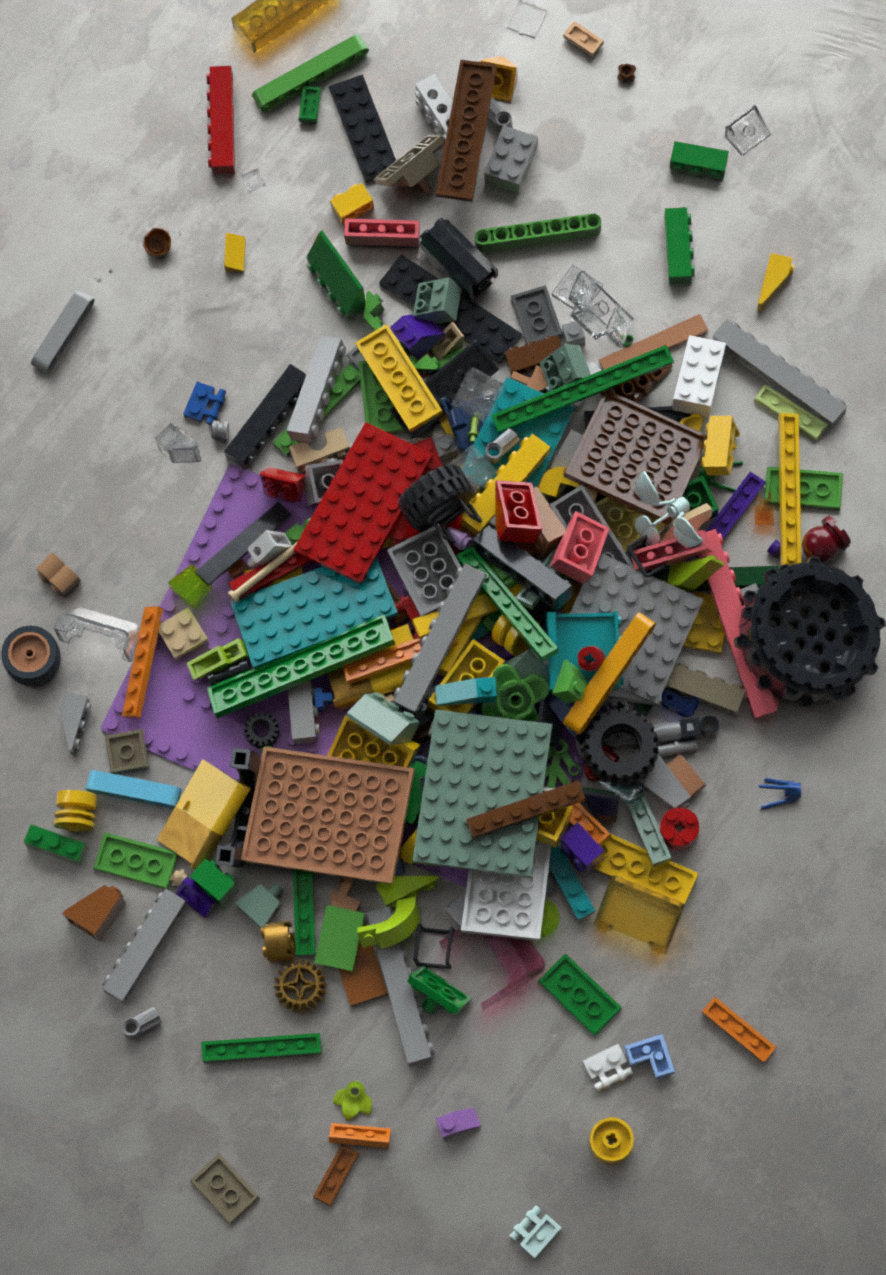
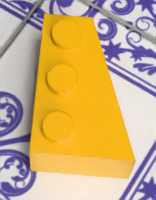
[702,415,740,475]

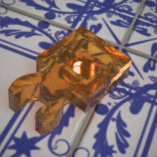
[755,492,774,525]

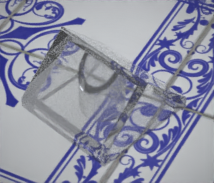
[724,105,771,156]

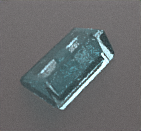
[600,781,644,803]

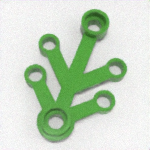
[545,738,580,788]

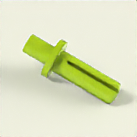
[468,417,479,444]

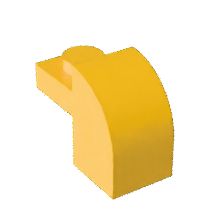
[539,467,581,498]

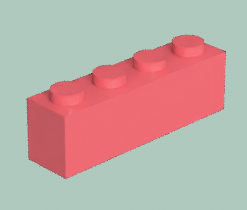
[344,219,420,247]
[631,530,713,571]

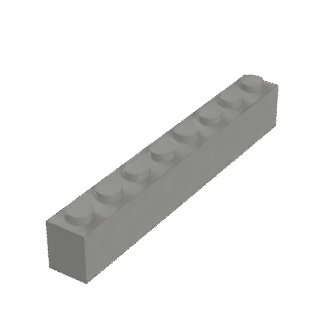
[712,319,847,430]
[393,564,487,715]
[366,906,434,1067]

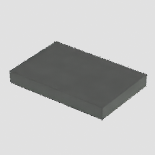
[510,285,563,343]

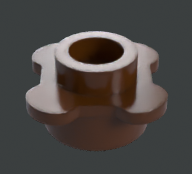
[617,64,636,82]

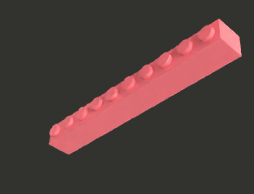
[699,529,779,720]

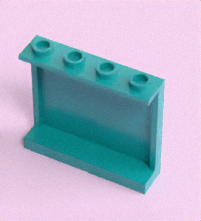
[546,611,624,692]

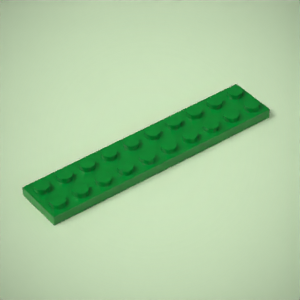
[207,614,395,718]

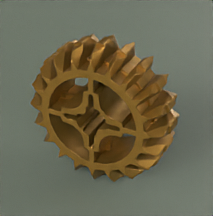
[274,959,327,1013]

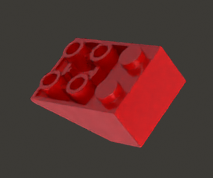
[260,467,305,503]

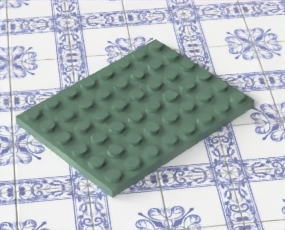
[413,710,552,878]

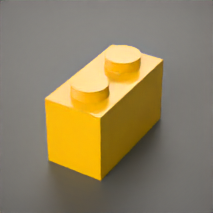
[330,183,374,225]

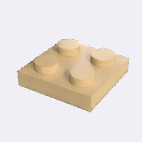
[159,607,208,660]

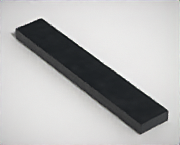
[195,502,292,586]

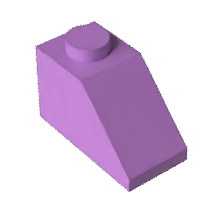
[436,1108,481,1141]

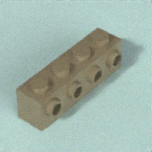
[665,663,746,716]

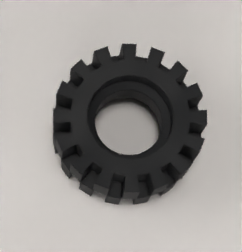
[244,712,280,749]

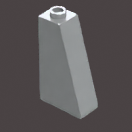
[620,748,691,809]

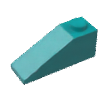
[435,677,497,706]

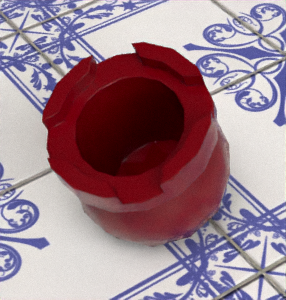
[802,515,851,564]

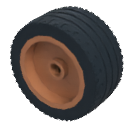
[1,625,61,686]

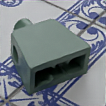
[235,883,283,929]

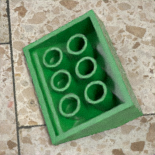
[306,230,366,320]

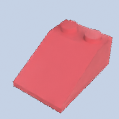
[550,511,609,584]

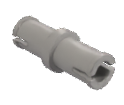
[658,739,697,757]

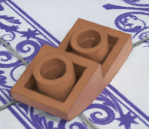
[667,754,706,798]

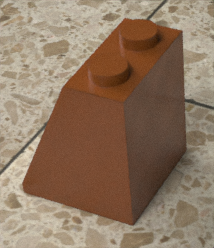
[62,885,126,942]

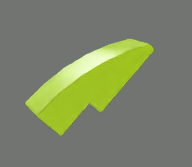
[187,638,250,680]

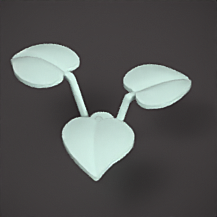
[635,471,704,547]

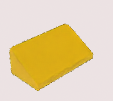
[224,233,245,272]

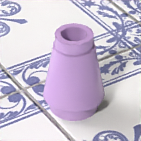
[444,527,473,551]

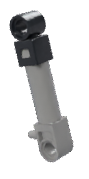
[604,715,719,751]

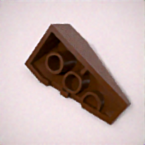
[601,364,673,404]

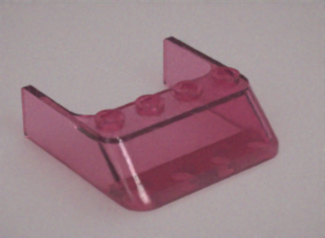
[439,928,545,1011]

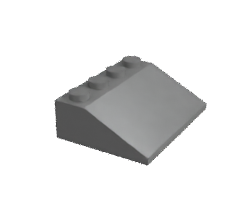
[387,524,461,616]

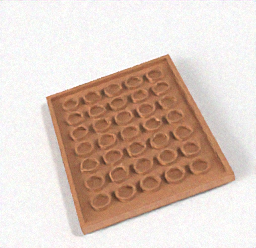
[241,747,415,885]

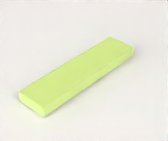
[754,384,828,441]

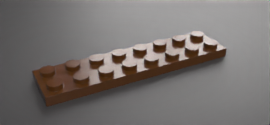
[436,59,497,202]

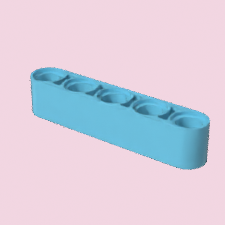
[85,770,182,809]

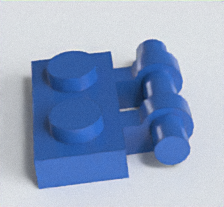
[183,381,226,425]

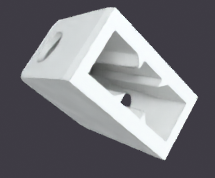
[246,530,292,569]

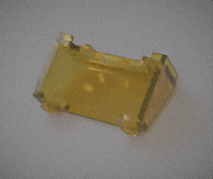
[593,875,685,955]

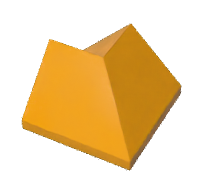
[481,56,518,102]

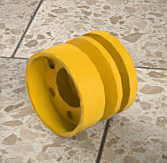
[53,790,97,832]

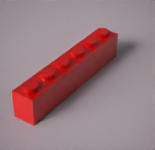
[206,65,235,174]

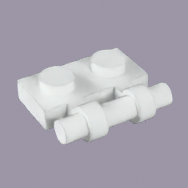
[583,1044,633,1092]

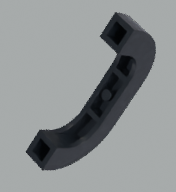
[215,748,261,868]

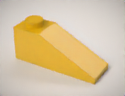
[757,253,795,311]

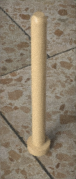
[227,541,298,604]

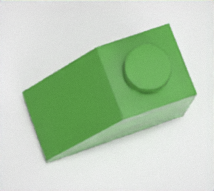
[552,659,587,703]

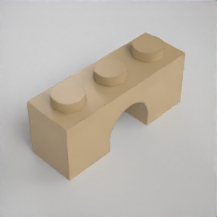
[289,427,350,473]

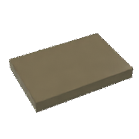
[190,1153,260,1225]

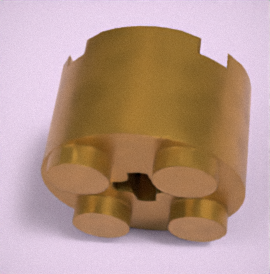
[261,921,296,963]

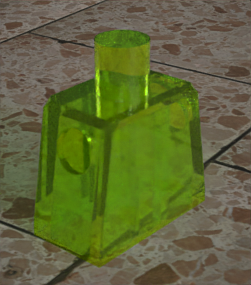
[168,564,213,611]

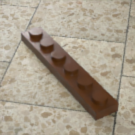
[466,781,585,839]

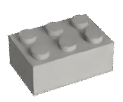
[484,125,538,193]

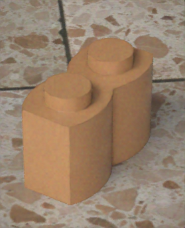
[36,552,81,597]

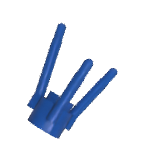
[758,778,801,809]

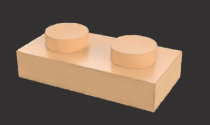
[563,21,604,57]

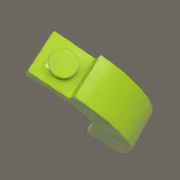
[357,897,421,949]

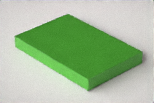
[314,905,366,971]

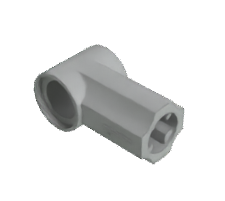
[488,98,513,132]
[484,429,520,464]
[122,1007,162,1040]

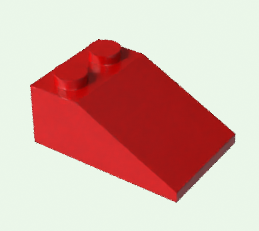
[495,480,542,543]

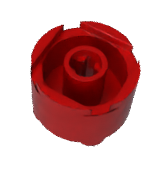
[660,808,699,851]

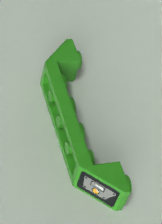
[364,291,441,375]

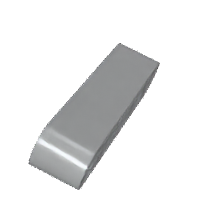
[31,290,95,374]

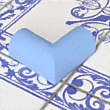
[624,1034,675,1079]

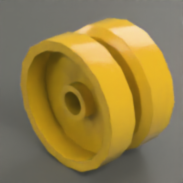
[492,615,540,656]
[590,1117,634,1165]

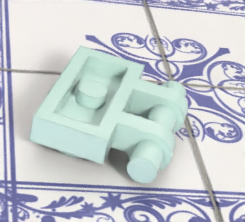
[509,1206,562,1259]

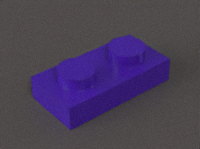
[176,877,216,918]

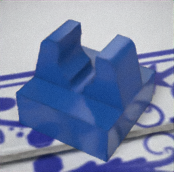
[314,688,334,712]

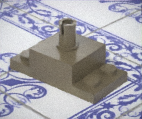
[374,134,445,193]

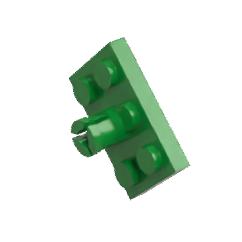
[407,965,472,1015]

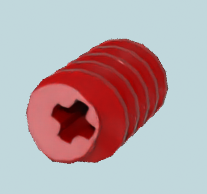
[577,646,605,671]

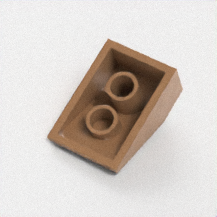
[533,486,566,558]

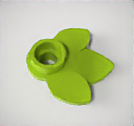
[333,1081,372,1120]

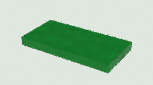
[538,953,622,1037]

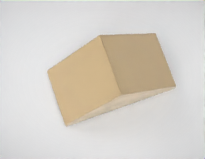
[431,322,464,361]

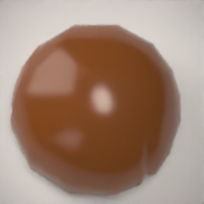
[143,228,171,257]

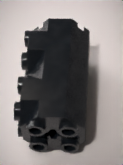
[420,218,498,299]

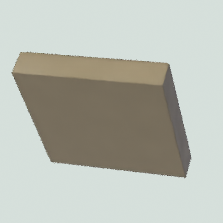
[105,729,150,774]

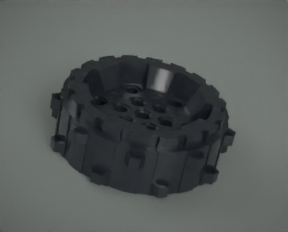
[734,556,886,709]

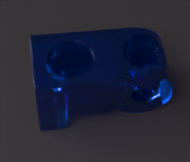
[661,689,699,718]

